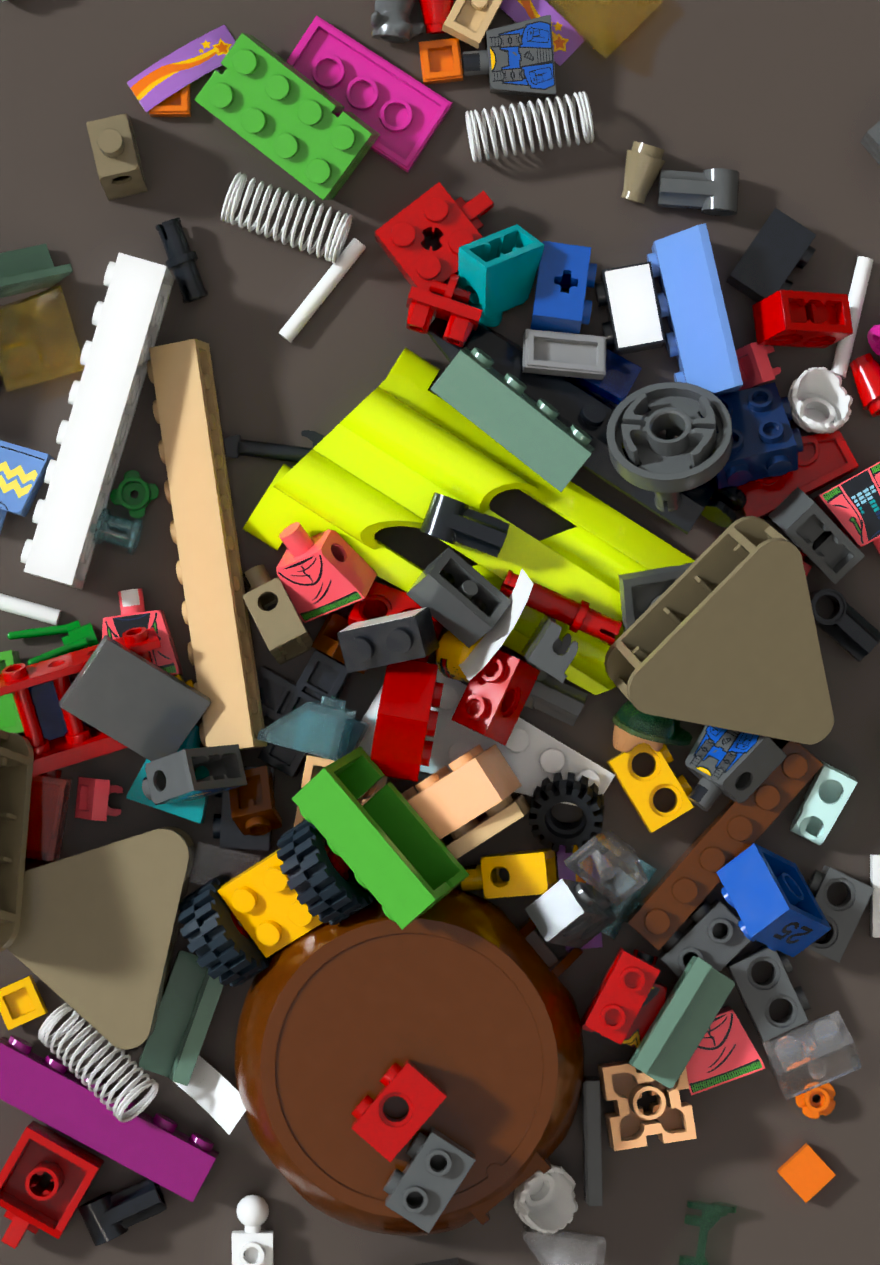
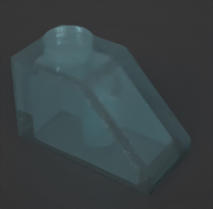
[257,695,357,761]

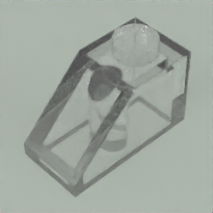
[564,830,648,906]
[522,1224,607,1265]

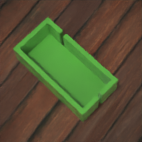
[194,33,380,200]
[292,746,469,930]

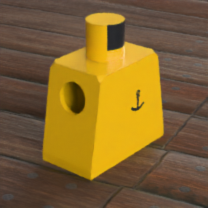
[461,848,558,899]

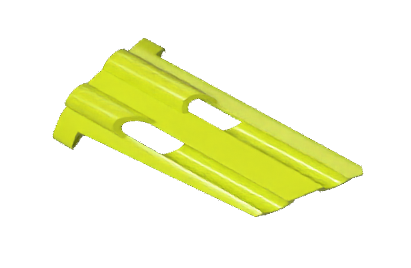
[243,347,695,695]

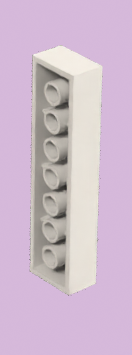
[21,252,175,590]

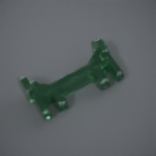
[679,1200,737,1265]

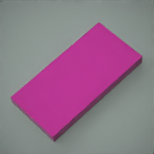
[286,15,452,173]

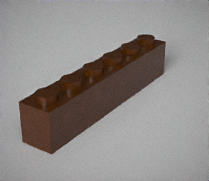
[625,740,824,951]

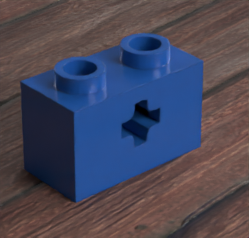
[530,241,597,334]

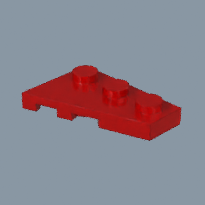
[737,430,859,519]

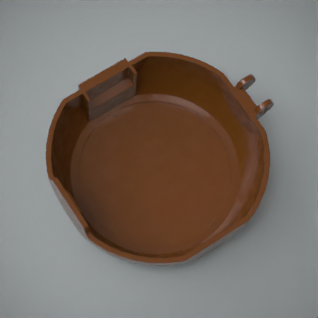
[235,888,584,1236]

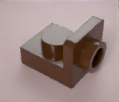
[311,612,366,674]
[229,765,282,836]

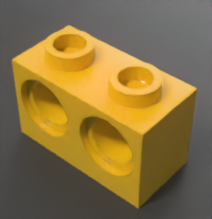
[607,743,694,833]

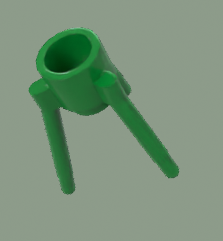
[7,620,99,698]

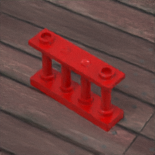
[0,627,161,777]

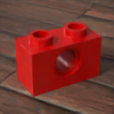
[451,650,540,745]
[351,1059,447,1162]

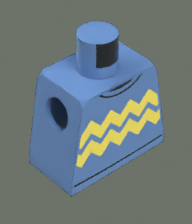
[0,440,54,534]

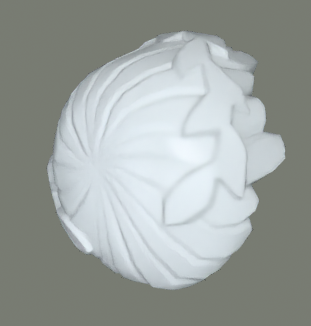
[788,367,853,434]
[514,1164,578,1234]

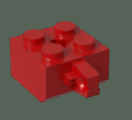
[374,182,494,294]
[370,660,444,782]
[0,1120,104,1249]

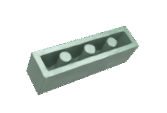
[430,347,595,492]

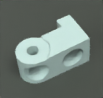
[790,761,858,845]

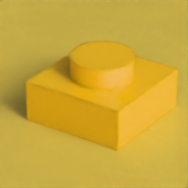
[0,975,48,1031]

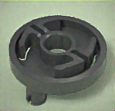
[606,382,733,512]

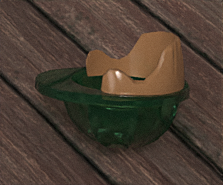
[612,700,692,753]

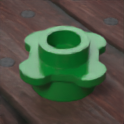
[110,470,159,519]

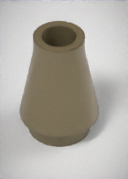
[621,141,666,204]

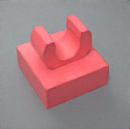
[735,342,781,391]
[75,777,123,821]

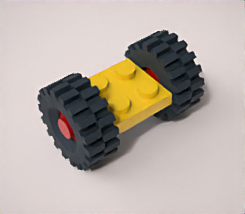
[178,820,375,987]

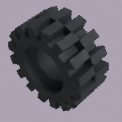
[529,772,605,853]

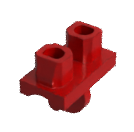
[406,273,483,347]

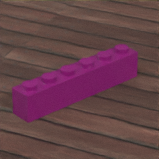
[0,1035,219,1203]

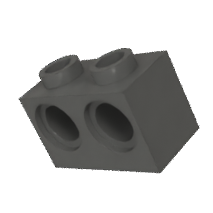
[768,487,865,584]
[807,865,875,963]
[525,878,617,948]
[726,945,811,1042]

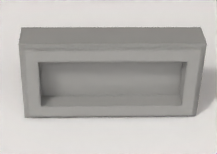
[522,329,606,380]

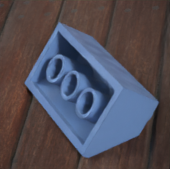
[647,223,743,396]

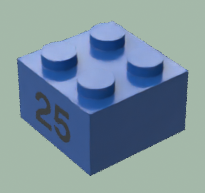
[716,843,831,957]

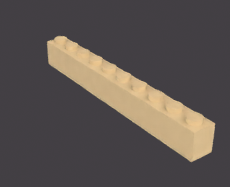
[147,339,267,751]

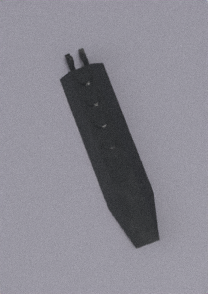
[427,317,748,534]

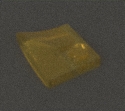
[548,0,663,59]
[0,285,85,392]

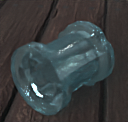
[93,508,144,555]

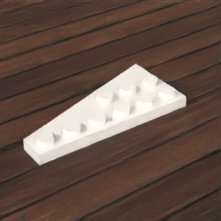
[358,662,615,806]

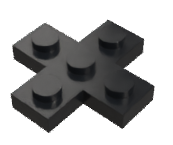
[257,649,369,778]

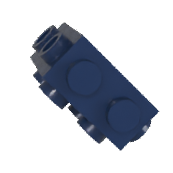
[701,382,804,489]

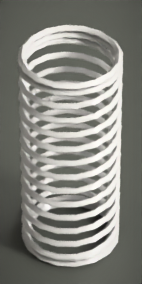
[465,90,594,163]
[221,172,353,264]
[38,1003,159,1123]

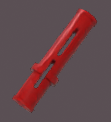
[499,570,623,646]

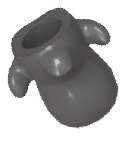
[370,0,425,43]

